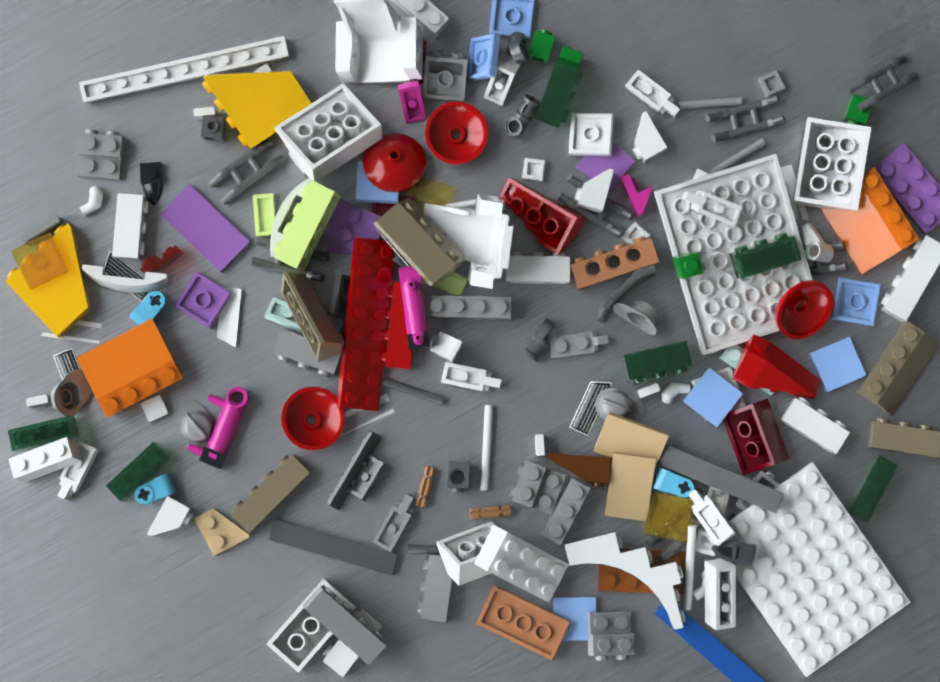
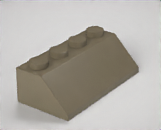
[374,197,465,286]
[281,271,344,362]
[856,320,939,416]

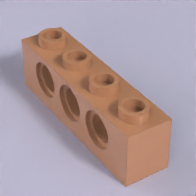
[570,236,659,290]

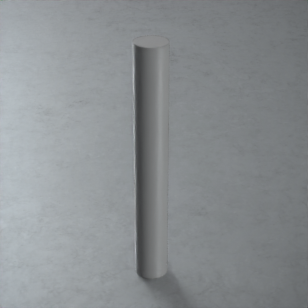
[678,97,742,109]
[708,138,766,174]

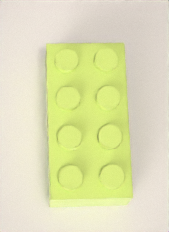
[273,181,341,272]

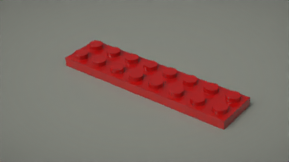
[337,237,395,411]

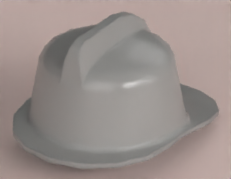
[613,300,661,335]
[50,370,92,416]
[595,388,645,423]
[173,400,216,447]

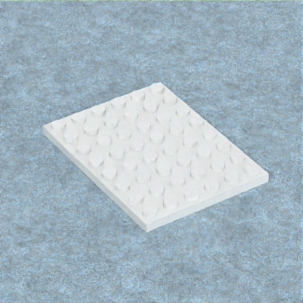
[654,154,813,355]
[707,462,910,677]

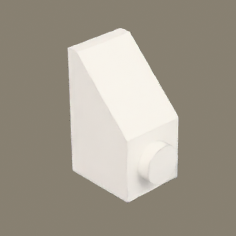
[483,53,521,106]
[632,111,667,163]
[574,169,614,213]
[430,331,463,363]
[147,496,193,536]

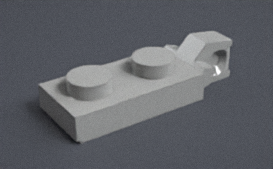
[548,332,609,359]
[372,494,414,553]

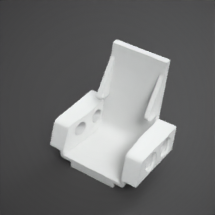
[334,0,423,84]
[423,194,513,289]

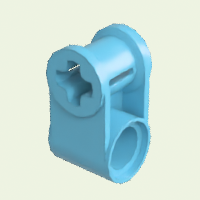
[129,291,168,325]
[652,468,694,498]
[134,473,177,505]

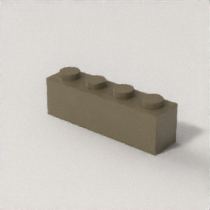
[867,418,940,459]
[231,455,311,533]

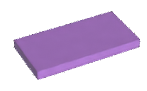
[160,184,251,272]

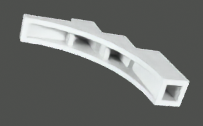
[564,532,686,629]

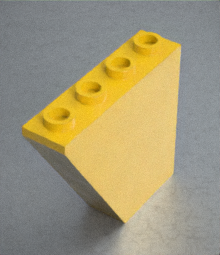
[202,71,312,149]
[5,223,91,338]

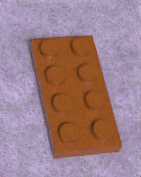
[598,549,685,594]

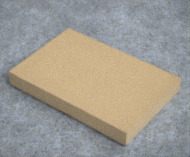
[593,412,669,468]
[604,452,656,522]

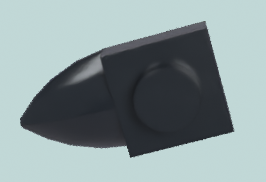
[139,162,163,205]
[711,541,757,567]

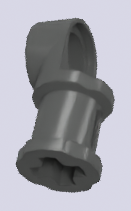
[507,31,529,64]
[505,94,541,136]
[521,318,555,362]

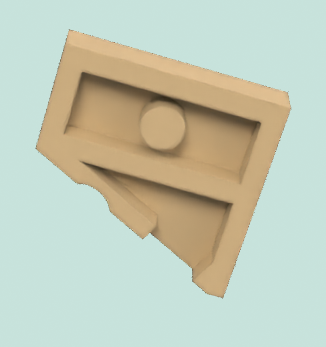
[194,508,251,556]

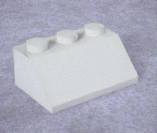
[437,521,496,586]

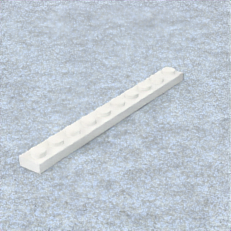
[79,36,289,104]

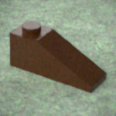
[546,453,611,487]

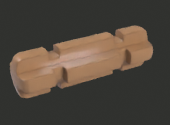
[415,466,436,508]
[470,505,512,520]

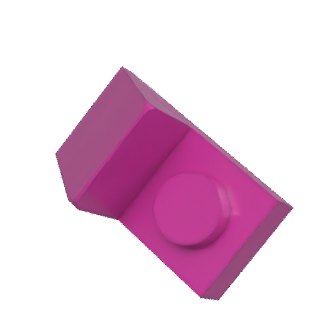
[397,81,426,124]
[620,174,653,218]

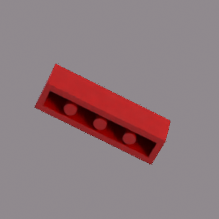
[381,282,413,370]

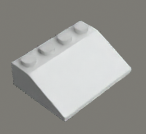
[275,84,382,182]
[792,117,871,211]

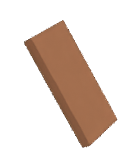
[475,585,571,661]

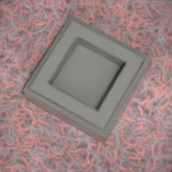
[758,70,786,98]

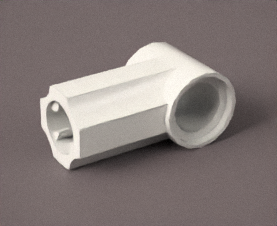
[798,223,834,263]

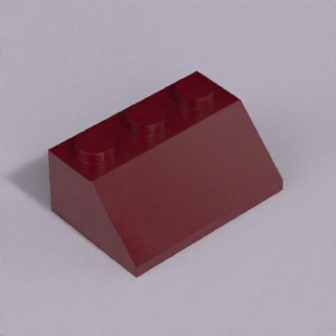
[723,398,790,475]

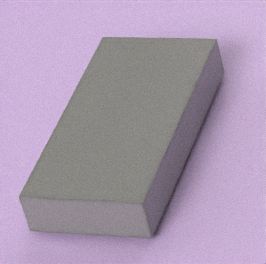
[20,215,64,246]

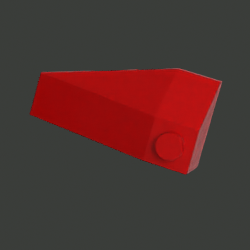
[499,177,586,255]
[732,334,821,399]

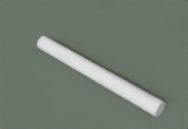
[480,405,493,491]
[683,525,697,610]

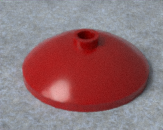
[425,101,488,165]
[363,133,426,192]
[775,280,834,339]
[281,387,345,451]

